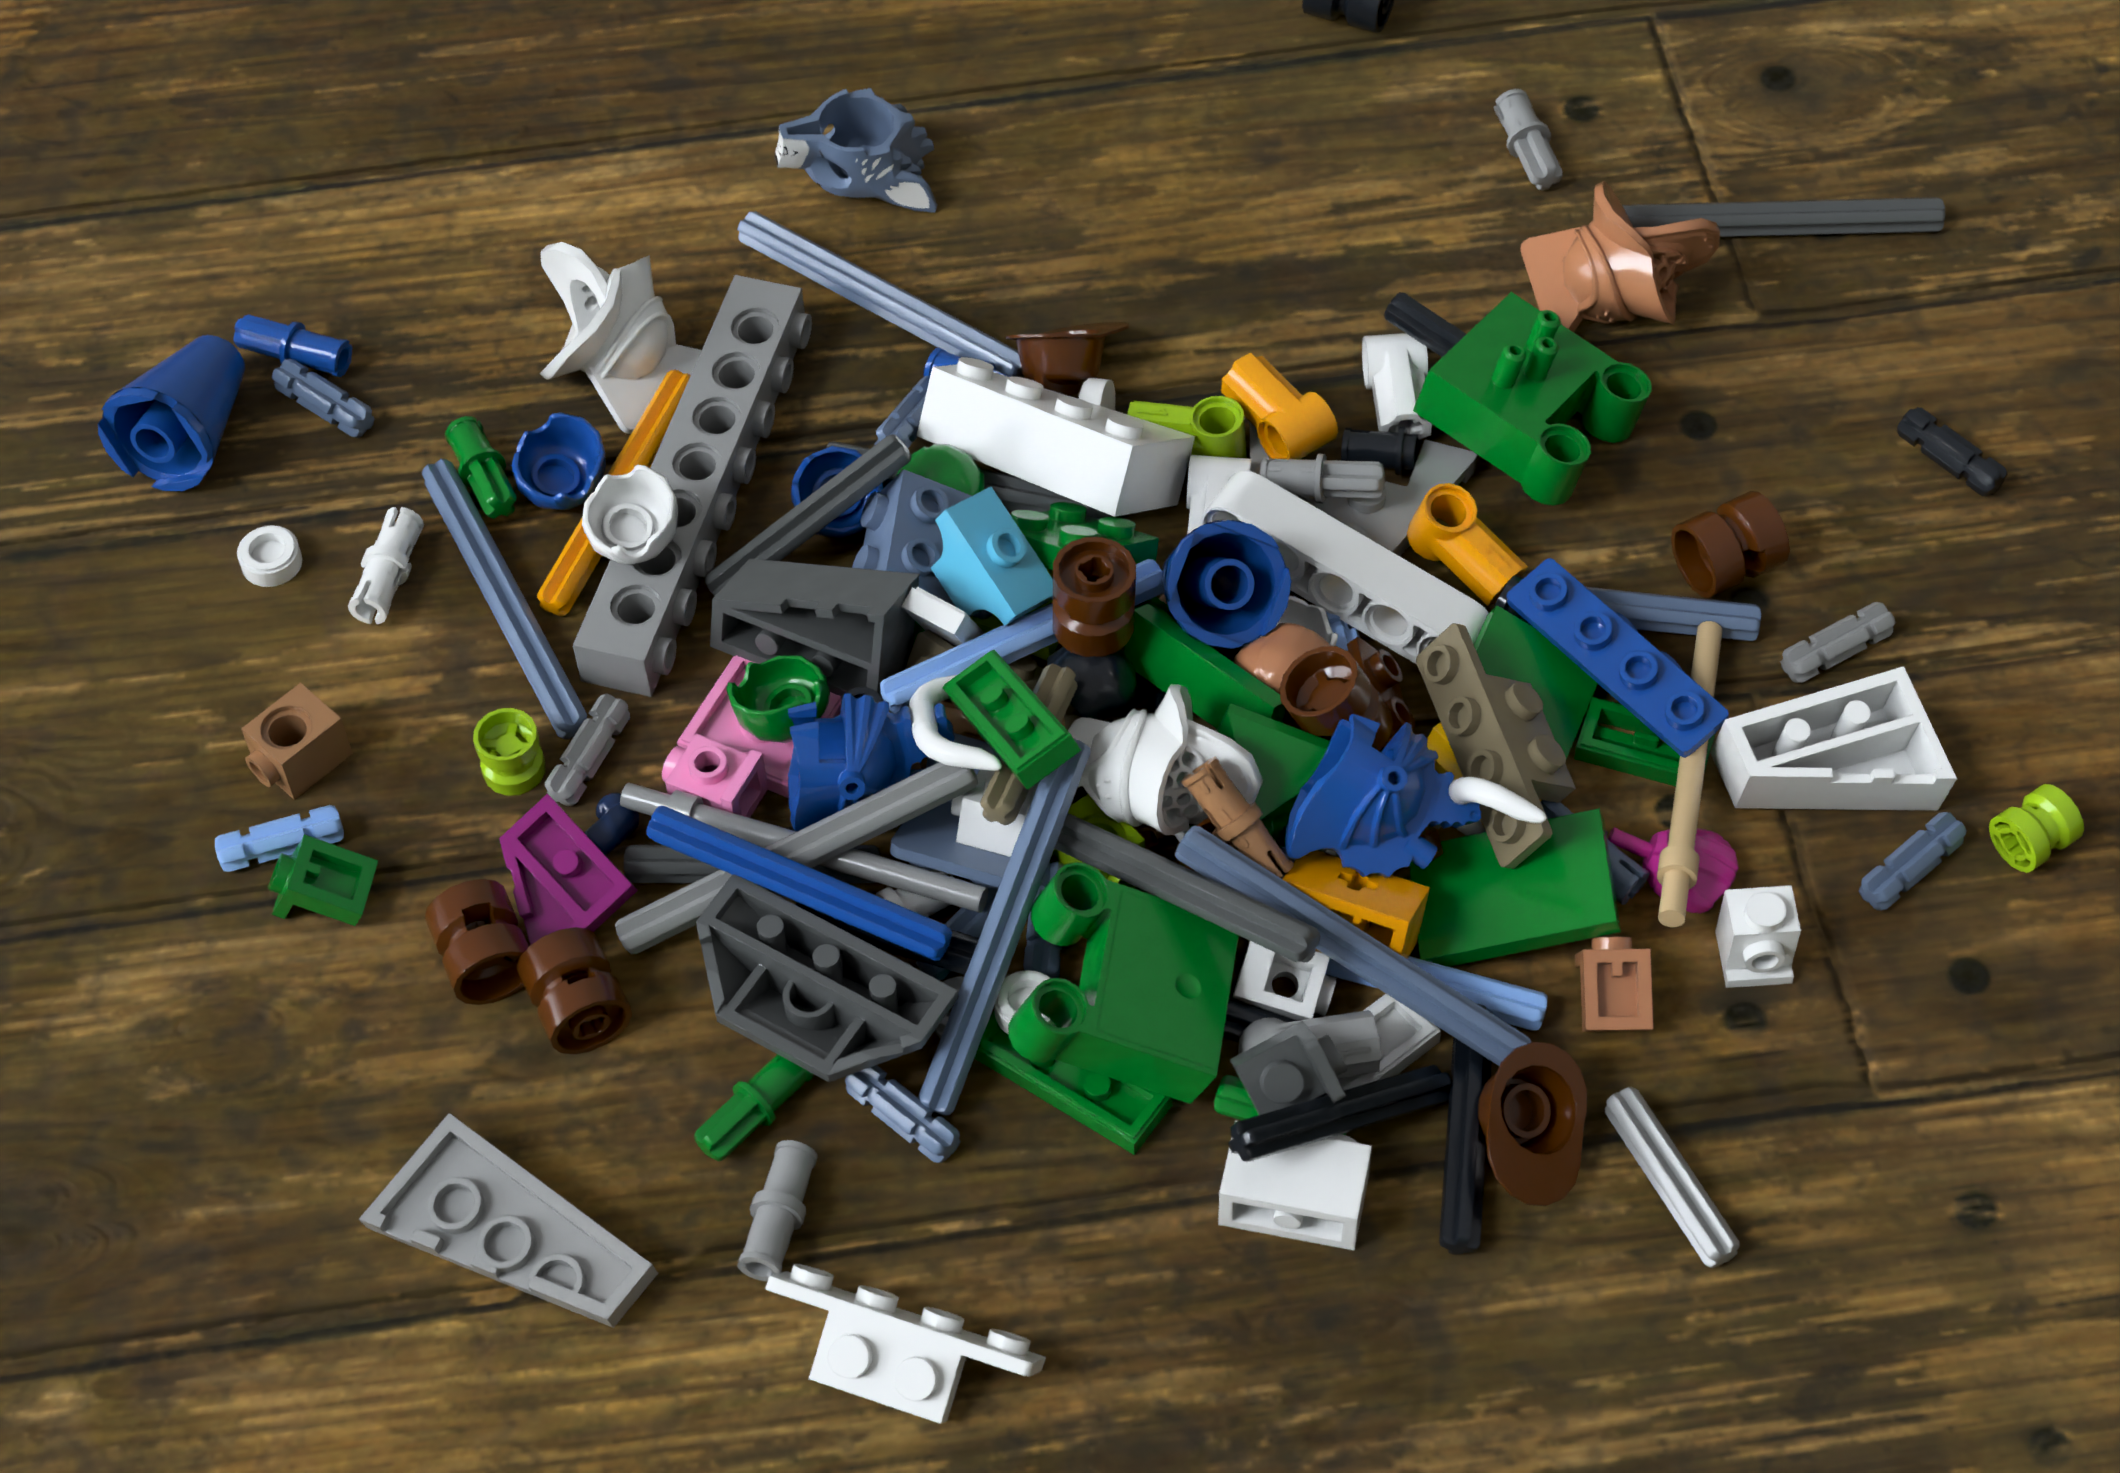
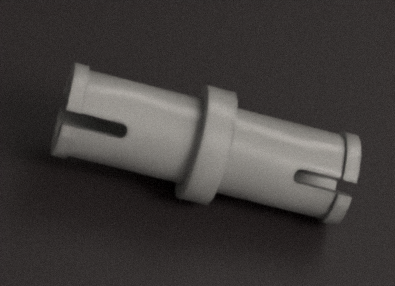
[738,1140,818,1281]

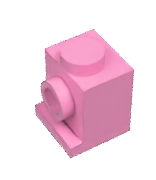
[662,734,768,818]

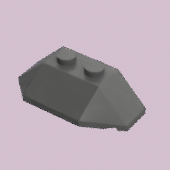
[696,874,959,1082]

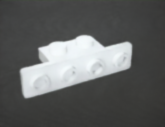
[765,1264,1045,1424]

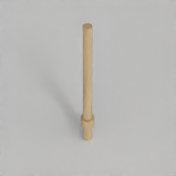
[1657,621,1723,928]

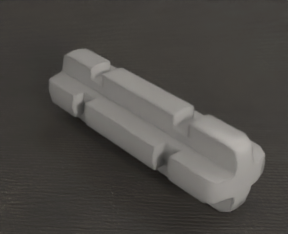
[1780,602,1896,683]
[545,694,630,806]

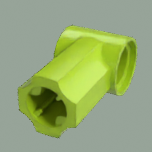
[1127,396,1247,460]

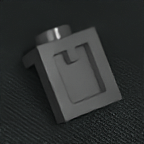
[1230,1021,1347,1115]

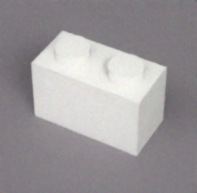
[1218,1120,1372,1250]

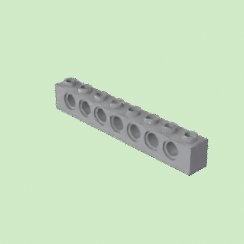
[573,275,812,697]

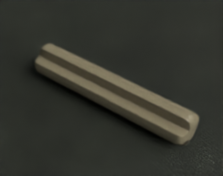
[980,663,1077,826]

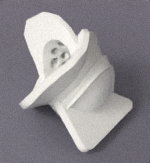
[540,242,702,434]
[1068,684,1263,842]

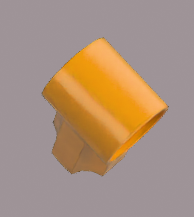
[1221,352,1338,459]
[1407,483,1528,606]

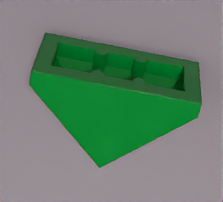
[1216,703,1330,821]

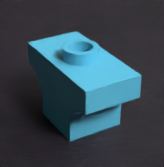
[931,486,1053,626]

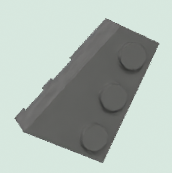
[710,558,919,701]

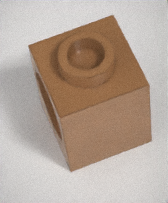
[241,682,353,800]

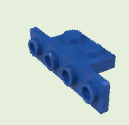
[1506,558,1729,758]

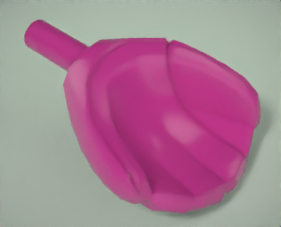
[1608,827,1738,914]

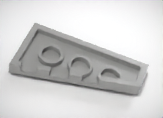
[359,1113,658,1328]

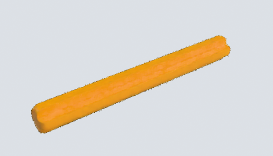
[537,369,691,617]

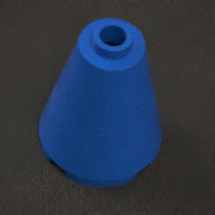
[98,335,245,491]
[1162,520,1292,649]

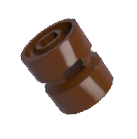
[1671,491,1790,598]
[1053,537,1136,657]
[1279,646,1393,751]
[425,879,529,1005]
[517,927,632,1055]

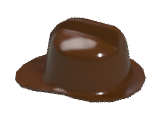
[1006,322,1129,396]
[1478,1042,1587,1206]

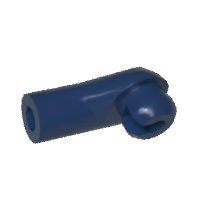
[584,793,640,856]

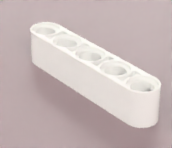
[1201,471,1488,664]

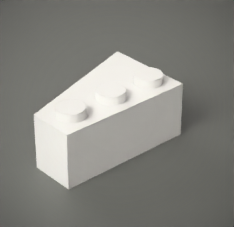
[1710,666,1957,811]

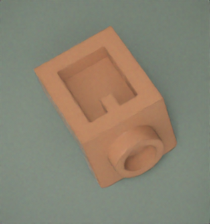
[1575,937,1653,1032]

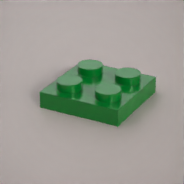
[1011,502,1159,570]

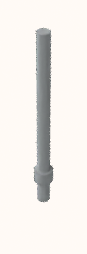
[620,783,989,913]

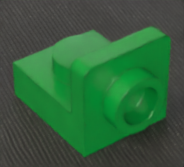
[268,834,378,926]

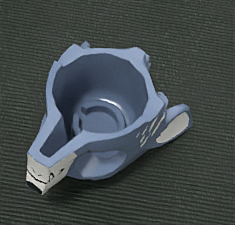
[774,88,937,213]

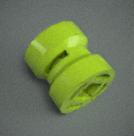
[473,708,545,796]
[1989,784,2084,873]

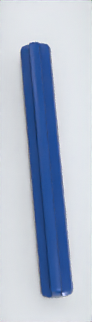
[646,806,952,961]

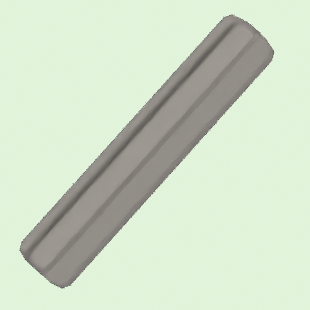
[1605,1087,1740,1268]

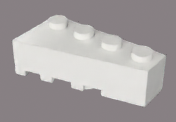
[916,357,1195,517]

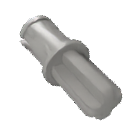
[1494,89,1563,191]
[1260,454,1385,503]

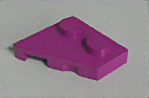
[499,794,638,945]

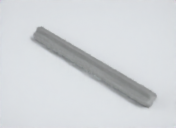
[615,762,978,954]

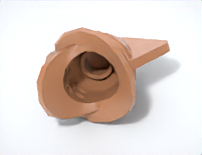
[1520,181,1720,332]

